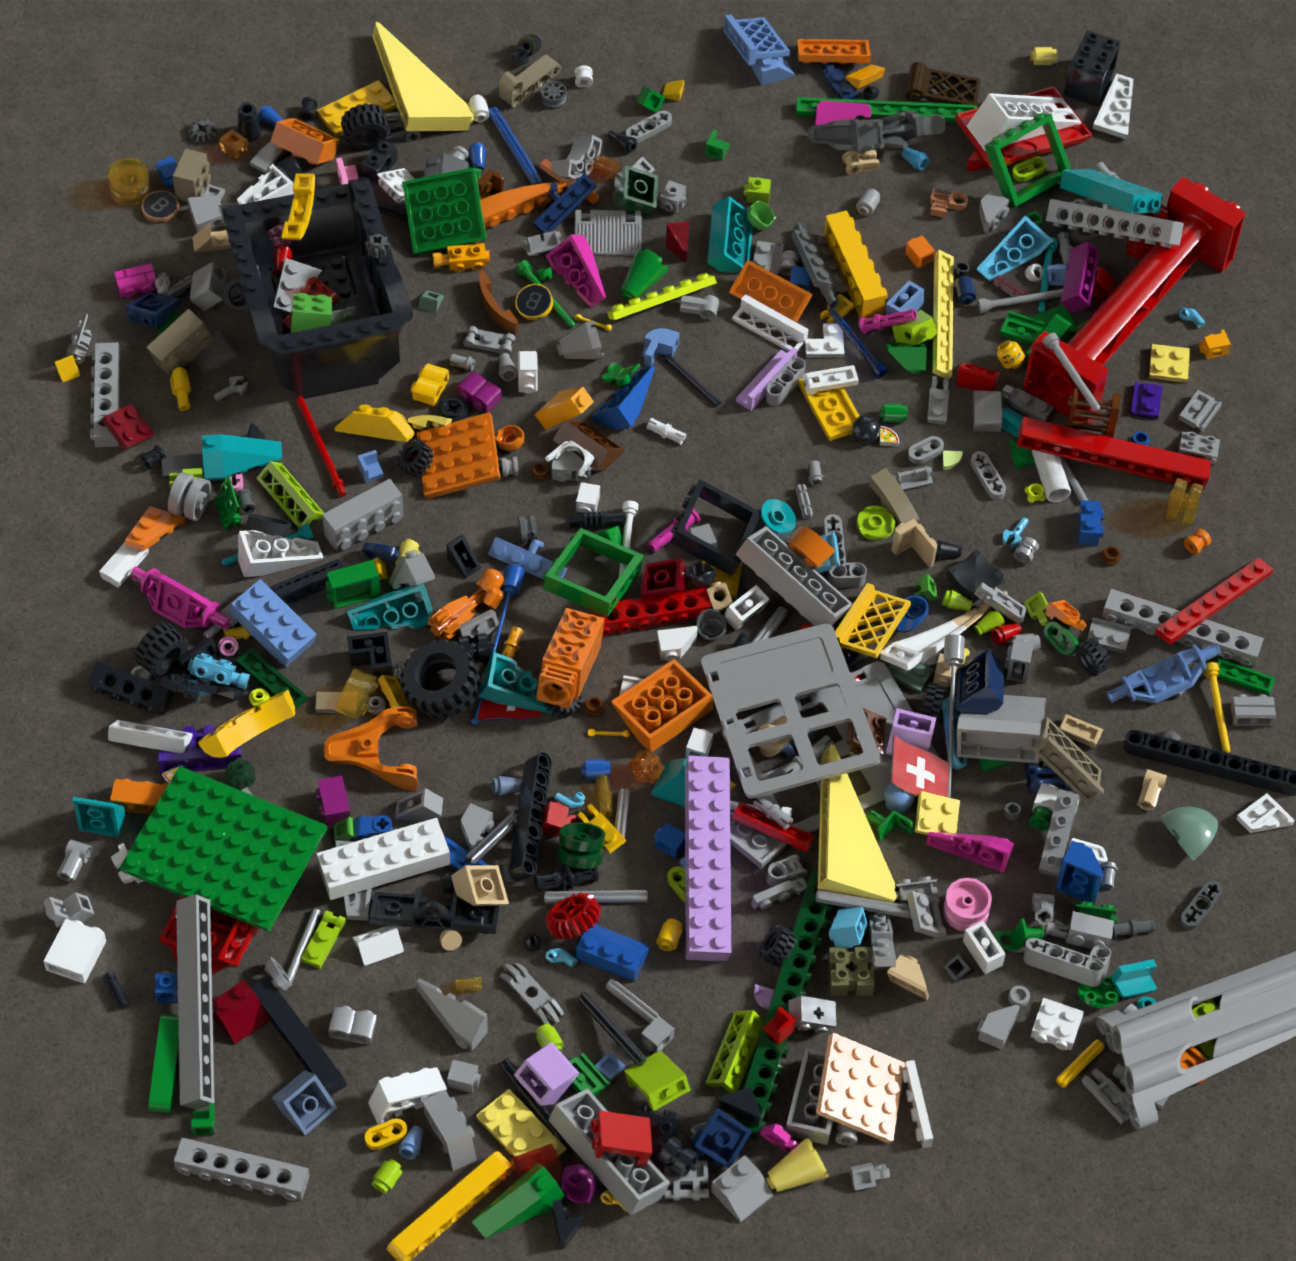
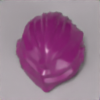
[560,1164,596,1204]

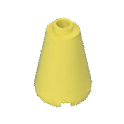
[765,1138,829,1192]

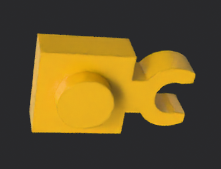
[820,294,854,324]

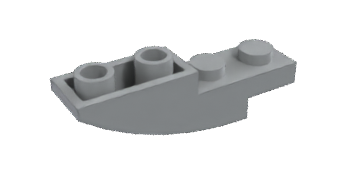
[868,913,896,967]

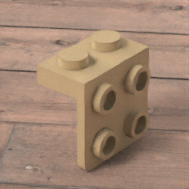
[891,519,937,568]

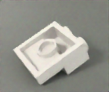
[1031,998,1084,1050]

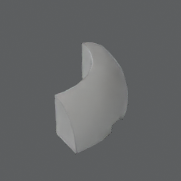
[551,135,602,179]

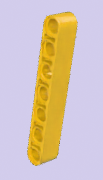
[387,1151,514,1261]

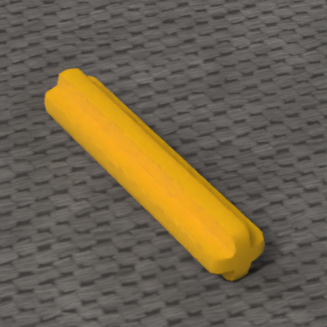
[1056,1039,1104,1088]

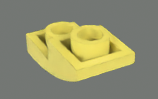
[407,415,452,430]

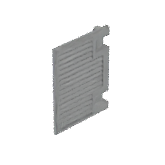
[574,210,641,256]

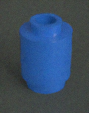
[581,759,610,780]

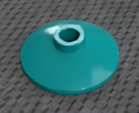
[761,499,796,534]

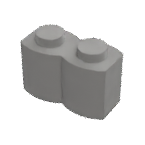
[329,1006,377,1045]

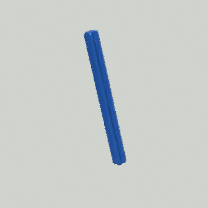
[488,106,542,185]

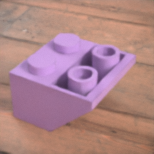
[885,708,936,756]
[514,1043,579,1106]

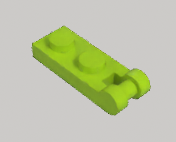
[301,911,346,969]

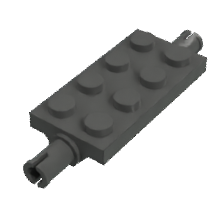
[791,223,848,308]

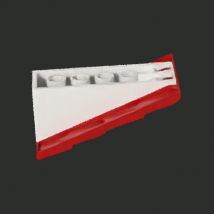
[954,86,1092,169]

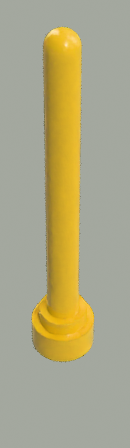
[1203,662,1230,753]

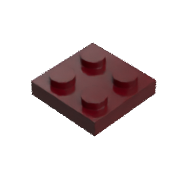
[102,404,154,451]

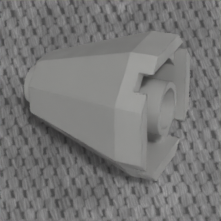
[557,320,604,359]

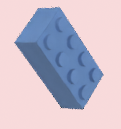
[229,579,317,668]

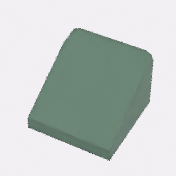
[418,291,444,313]

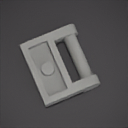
[906,891,947,938]

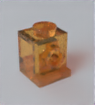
[219,130,249,162]

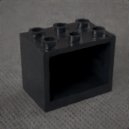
[1064,30,1121,107]

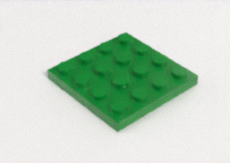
[402,167,487,255]

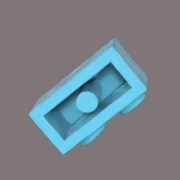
[829,907,868,948]

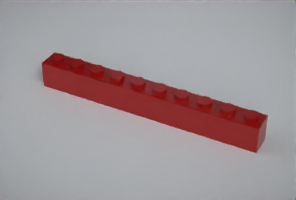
[1017,417,1211,490]

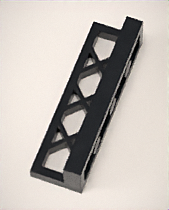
[269,559,349,604]

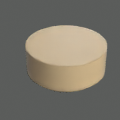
[440,930,462,951]

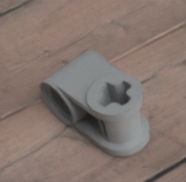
[766,855,808,887]

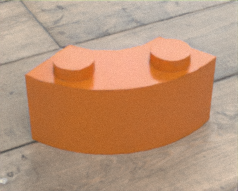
[785,525,835,569]

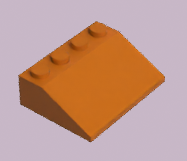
[611,659,713,753]

